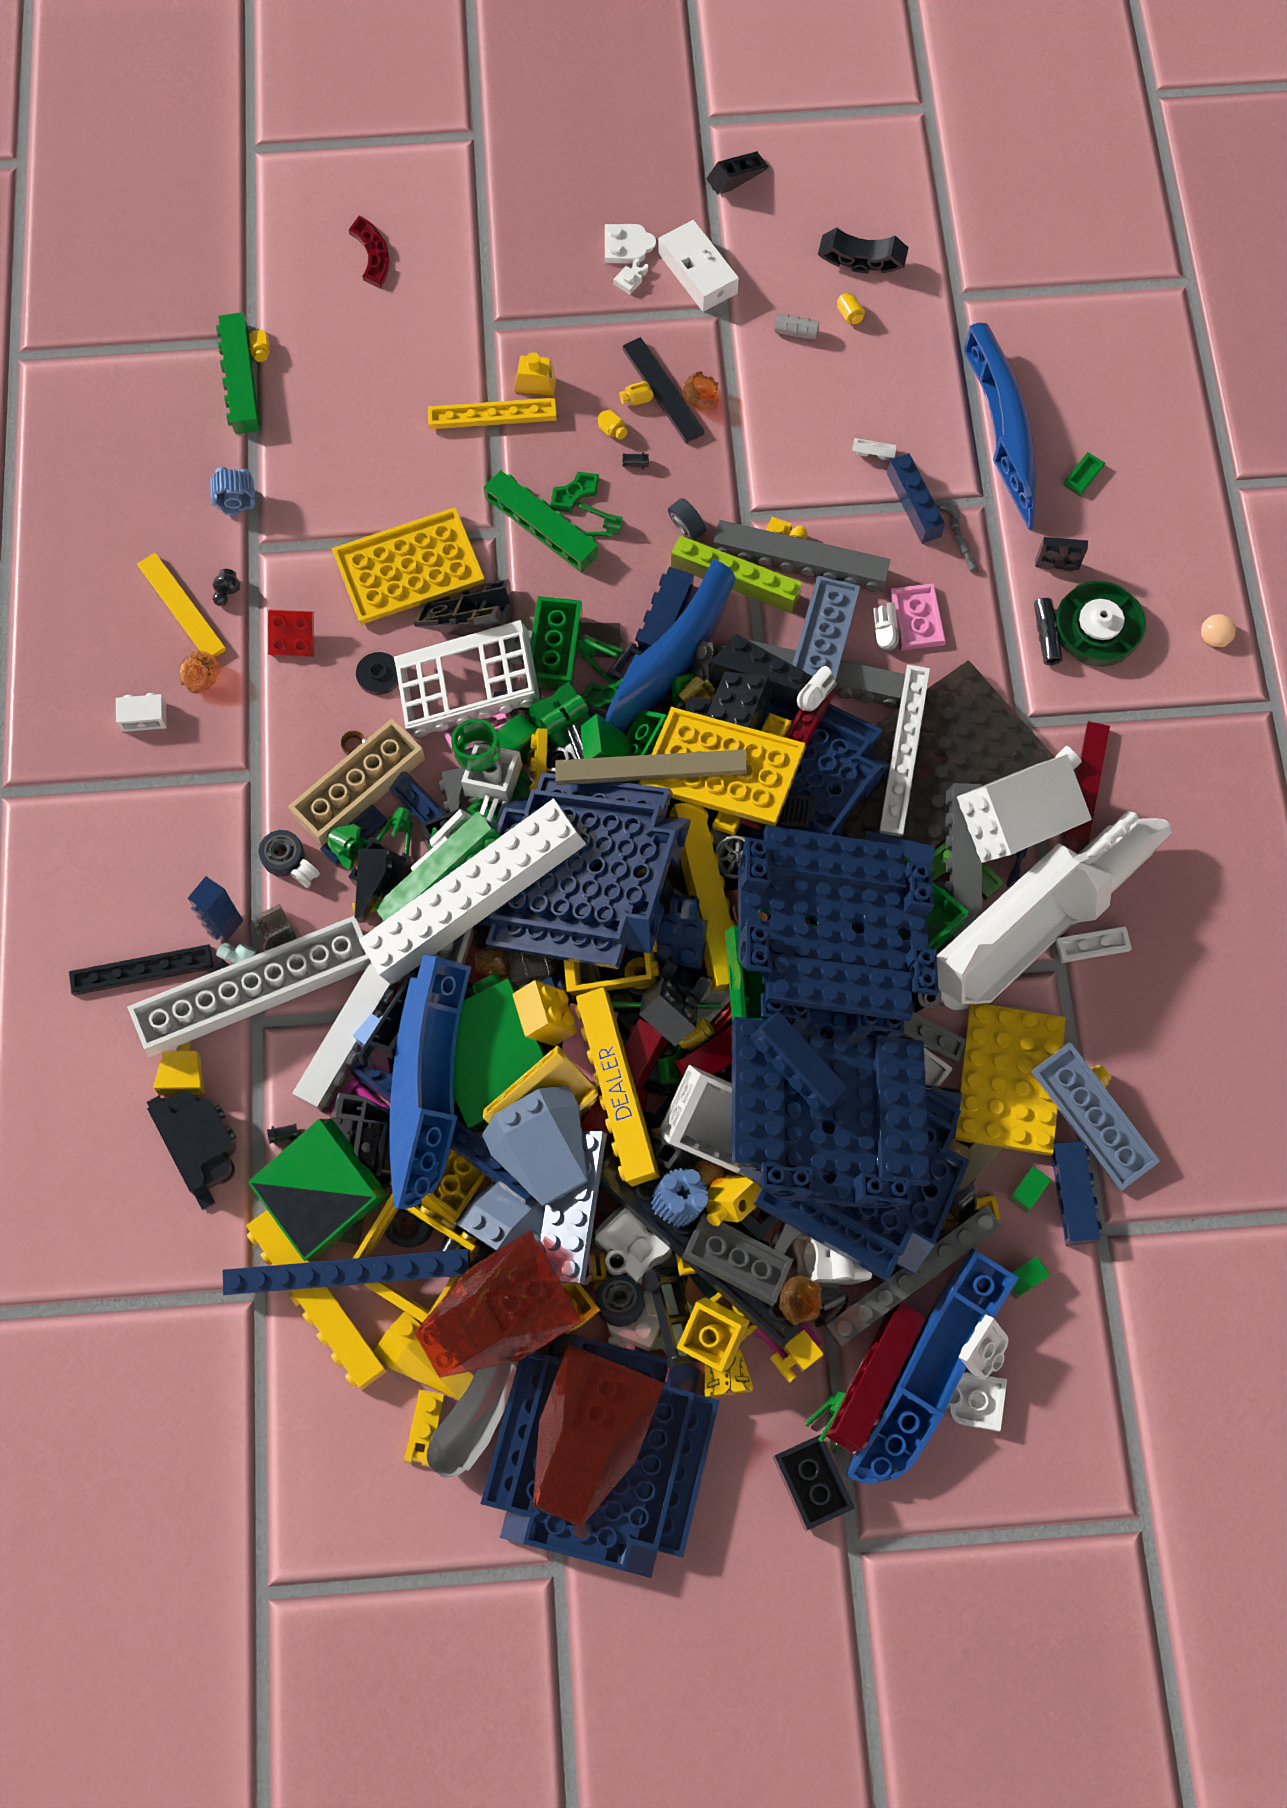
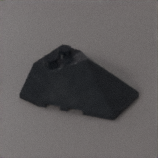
[413,579,513,637]
[330,1093,392,1188]

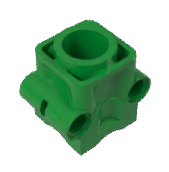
[525,682,591,750]

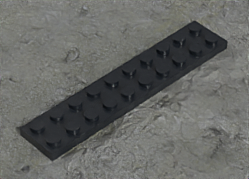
[599,1152,814,1349]

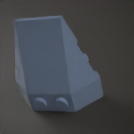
[482,1086,588,1207]
[453,1181,546,1273]

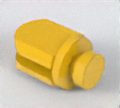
[248,330,270,362]
[619,381,653,406]
[598,410,628,440]
[589,1252,610,1292]

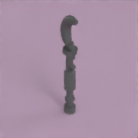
[938,503,978,572]

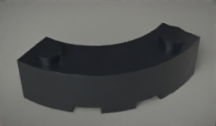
[818,227,909,274]

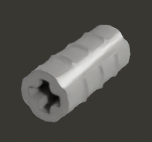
[775,314,819,340]

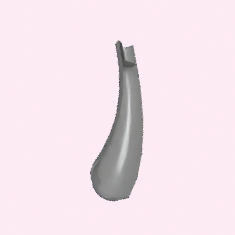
[427,1351,519,1477]

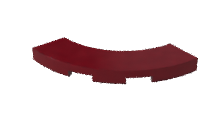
[348,215,390,289]

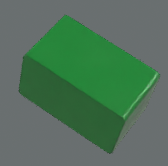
[1008,1166,1052,1213]
[1010,1256,1050,1299]

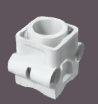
[595,1206,672,1285]
[792,1233,872,1287]

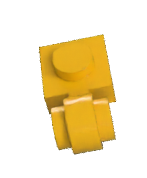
[766,517,808,540]

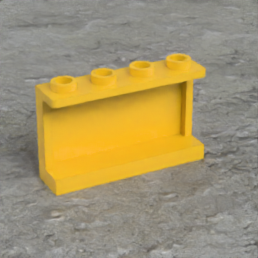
[483,1045,598,1123]

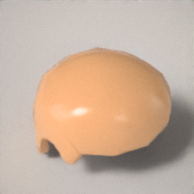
[1201,614,1236,647]

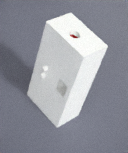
[658,220,739,312]

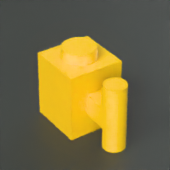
[770,1330,823,1383]

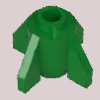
[327,824,369,870]

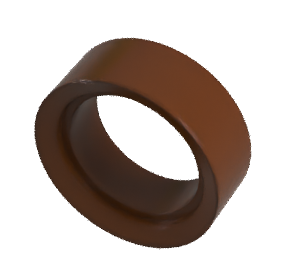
[340,731,365,755]

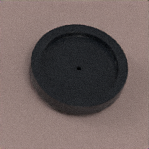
[356,652,399,695]

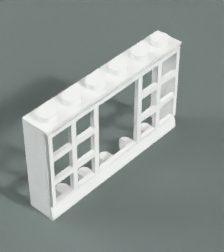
[394,620,540,738]

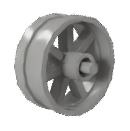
[715,836,748,879]

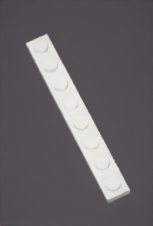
[879,664,930,837]

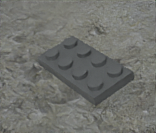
[682,1212,793,1306]

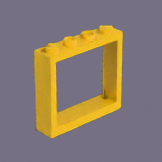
[564,940,660,996]
[353,1194,481,1326]

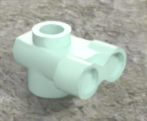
[216,942,256,965]

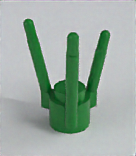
[577,502,623,538]
[577,634,624,685]
[376,807,414,855]
[805,1391,846,1454]

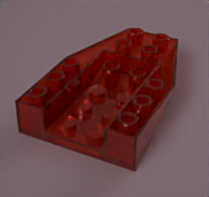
[414,1230,586,1378]
[533,1344,665,1527]

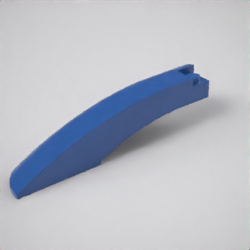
[964,323,1036,530]
[605,559,736,734]
[390,955,471,1209]
[845,1248,1019,1484]

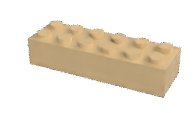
[288,718,425,847]

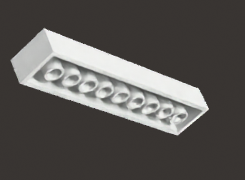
[359,799,586,985]
[127,916,371,1058]

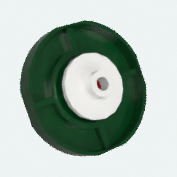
[1055,581,1146,666]

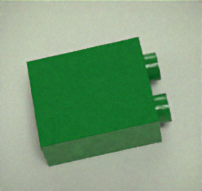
[453,974,549,1131]

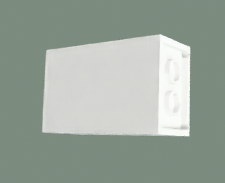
[957,754,1092,863]
[658,1065,741,1174]

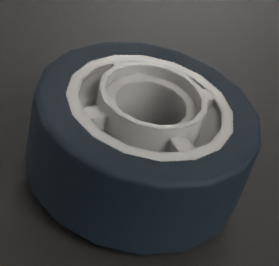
[668,498,706,541]

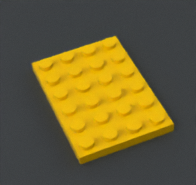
[331,507,485,625]
[639,707,805,826]
[954,1003,1066,1156]

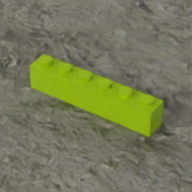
[671,535,802,613]

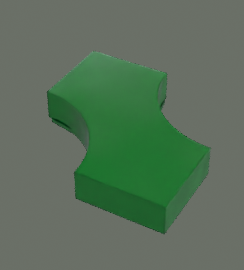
[550,472,599,513]
[581,678,623,709]
[658,1044,691,1085]

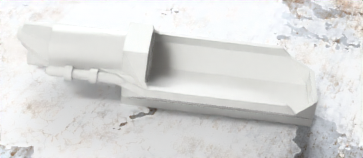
[937,811,1172,1004]

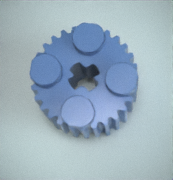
[210,467,255,516]
[651,1168,708,1228]

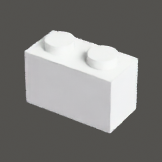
[116,693,167,732]

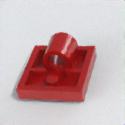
[268,609,314,657]

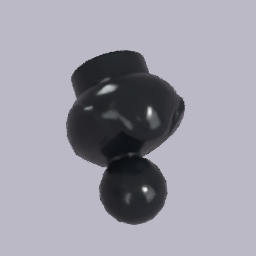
[211,569,240,606]

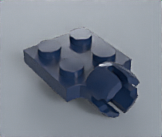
[655,894,708,969]

